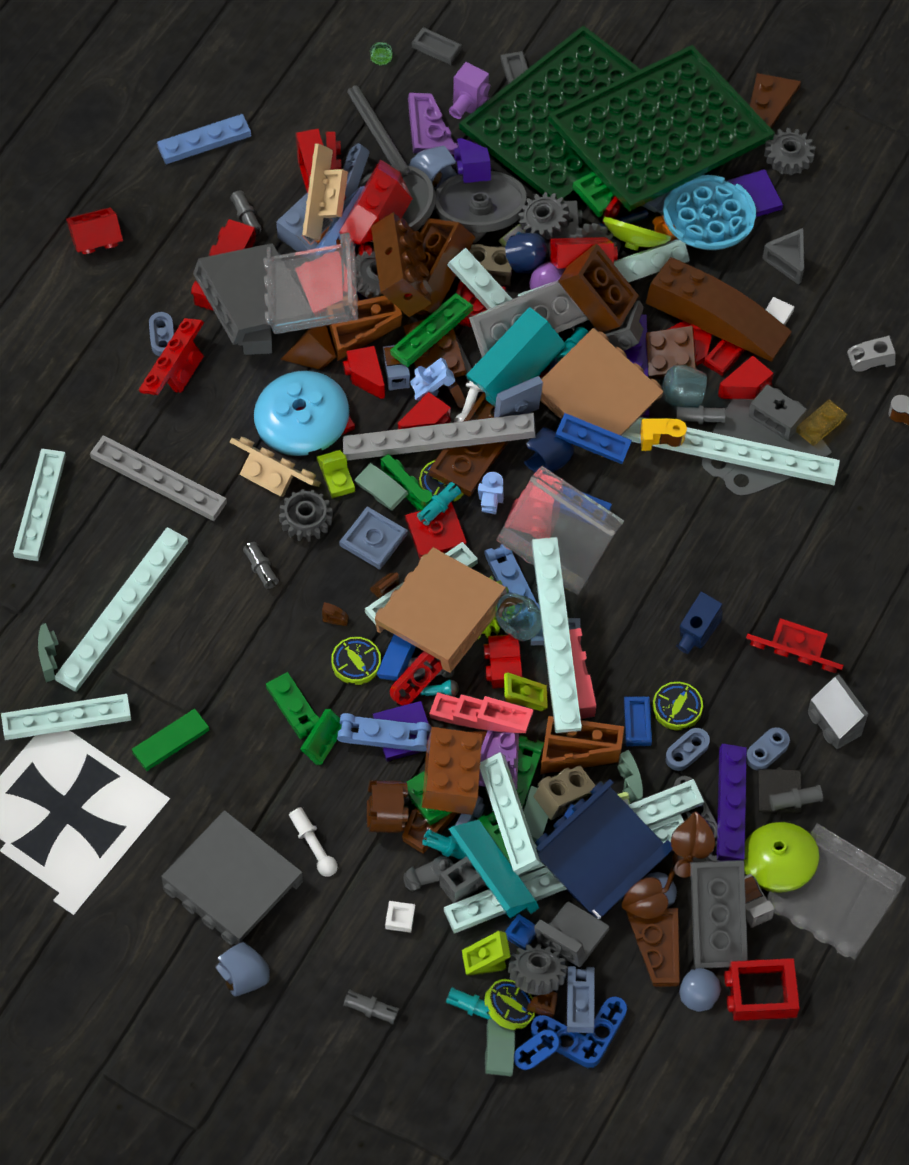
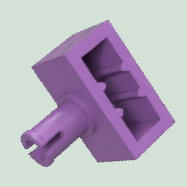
[449,62,490,119]

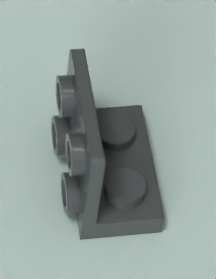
[534,902,609,968]

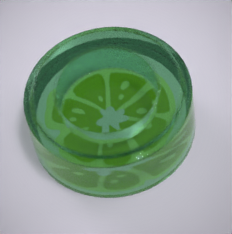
[370,42,393,65]

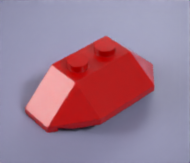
[338,160,412,245]

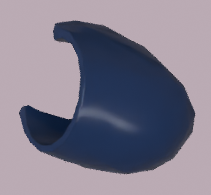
[505,233,547,274]
[524,427,574,474]

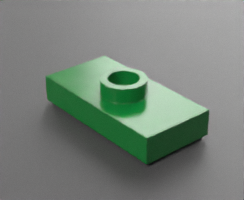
[300,709,342,765]

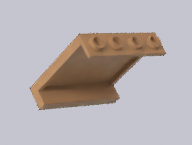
[540,328,664,457]
[375,547,507,673]

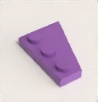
[408,93,458,155]
[479,730,519,790]

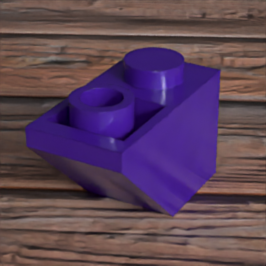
[454,138,491,183]

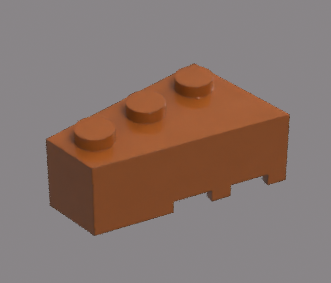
[327,296,402,361]
[541,716,624,774]

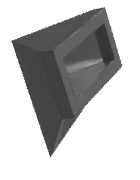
[763,228,804,285]

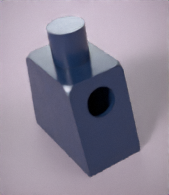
[676,592,722,654]

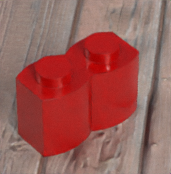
[484,634,522,688]

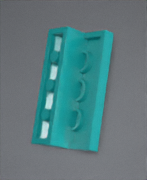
[467,307,566,407]
[449,820,539,918]

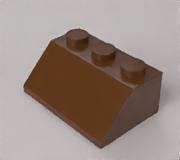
[558,244,639,332]

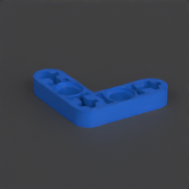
[531,997,627,1068]

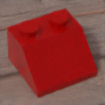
[66,207,123,254]

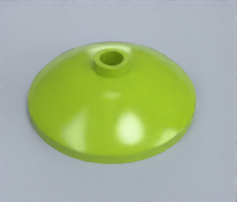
[603,216,671,251]
[744,822,819,892]

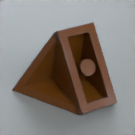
[280,318,336,370]

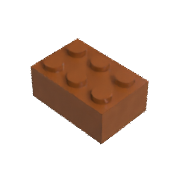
[422,727,482,815]

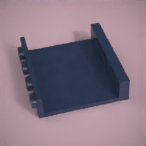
[534,779,673,919]

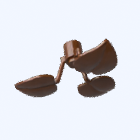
[621,811,715,919]

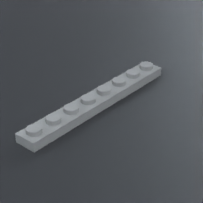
[343,413,536,460]

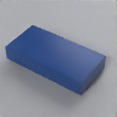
[376,634,416,681]
[624,697,652,746]

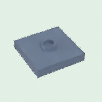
[494,376,543,418]
[339,506,408,569]

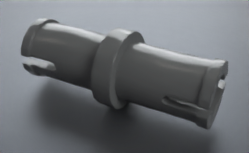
[230,191,262,235]
[677,405,725,424]
[243,542,279,589]
[769,785,823,811]
[343,990,399,1024]

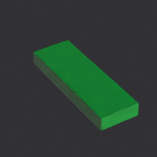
[132,709,209,771]

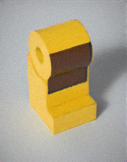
[640,419,687,451]

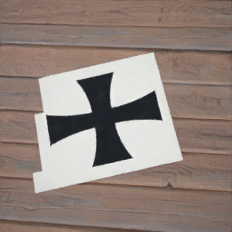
[0,730,170,915]

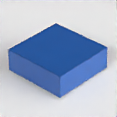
[505,914,536,950]

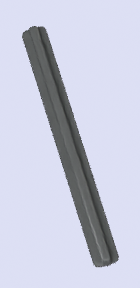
[348,85,409,177]

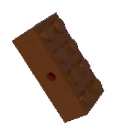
[371,212,432,317]

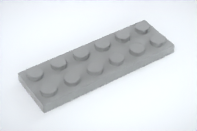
[469,280,589,357]

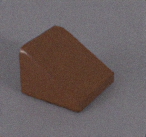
[370,572,399,598]

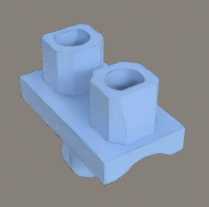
[410,358,455,401]
[478,472,504,514]

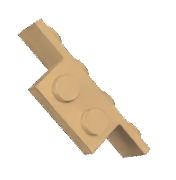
[302,144,348,241]
[230,436,321,497]

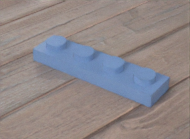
[157,114,251,164]

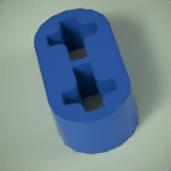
[514,1030,561,1070]

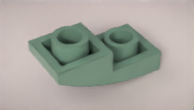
[354,463,408,511]
[38,623,59,683]
[617,750,643,803]
[523,786,548,842]
[485,1019,515,1076]

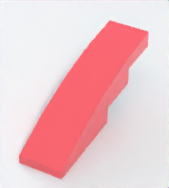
[429,692,533,733]

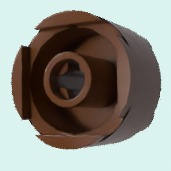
[367,780,408,833]

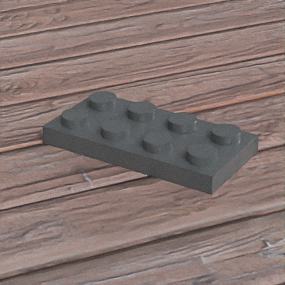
[690,860,747,968]

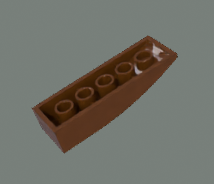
[646,257,792,362]

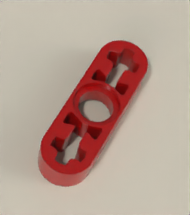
[390,651,442,705]

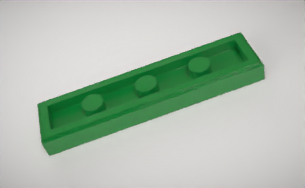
[390,293,473,368]

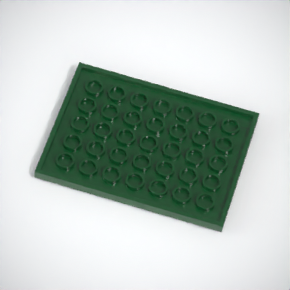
[459,25,641,201]
[548,45,775,212]

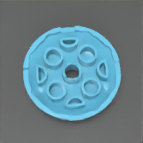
[663,175,756,250]
[254,371,349,456]

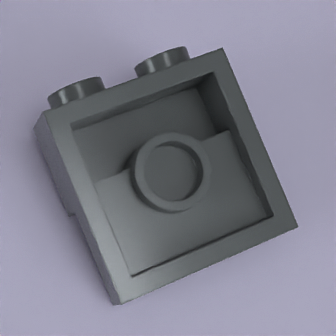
[594,300,644,350]

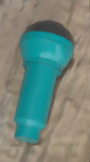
[421,680,459,697]

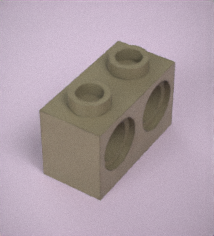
[469,244,512,286]
[533,766,596,820]

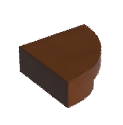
[447,381,466,408]
[322,602,349,626]
[527,991,558,1018]

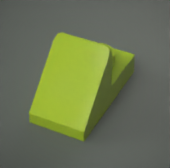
[317,450,355,498]
[504,672,547,711]
[462,931,511,975]

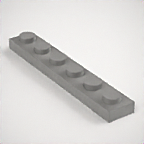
[90,435,227,521]

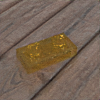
[796,399,847,446]

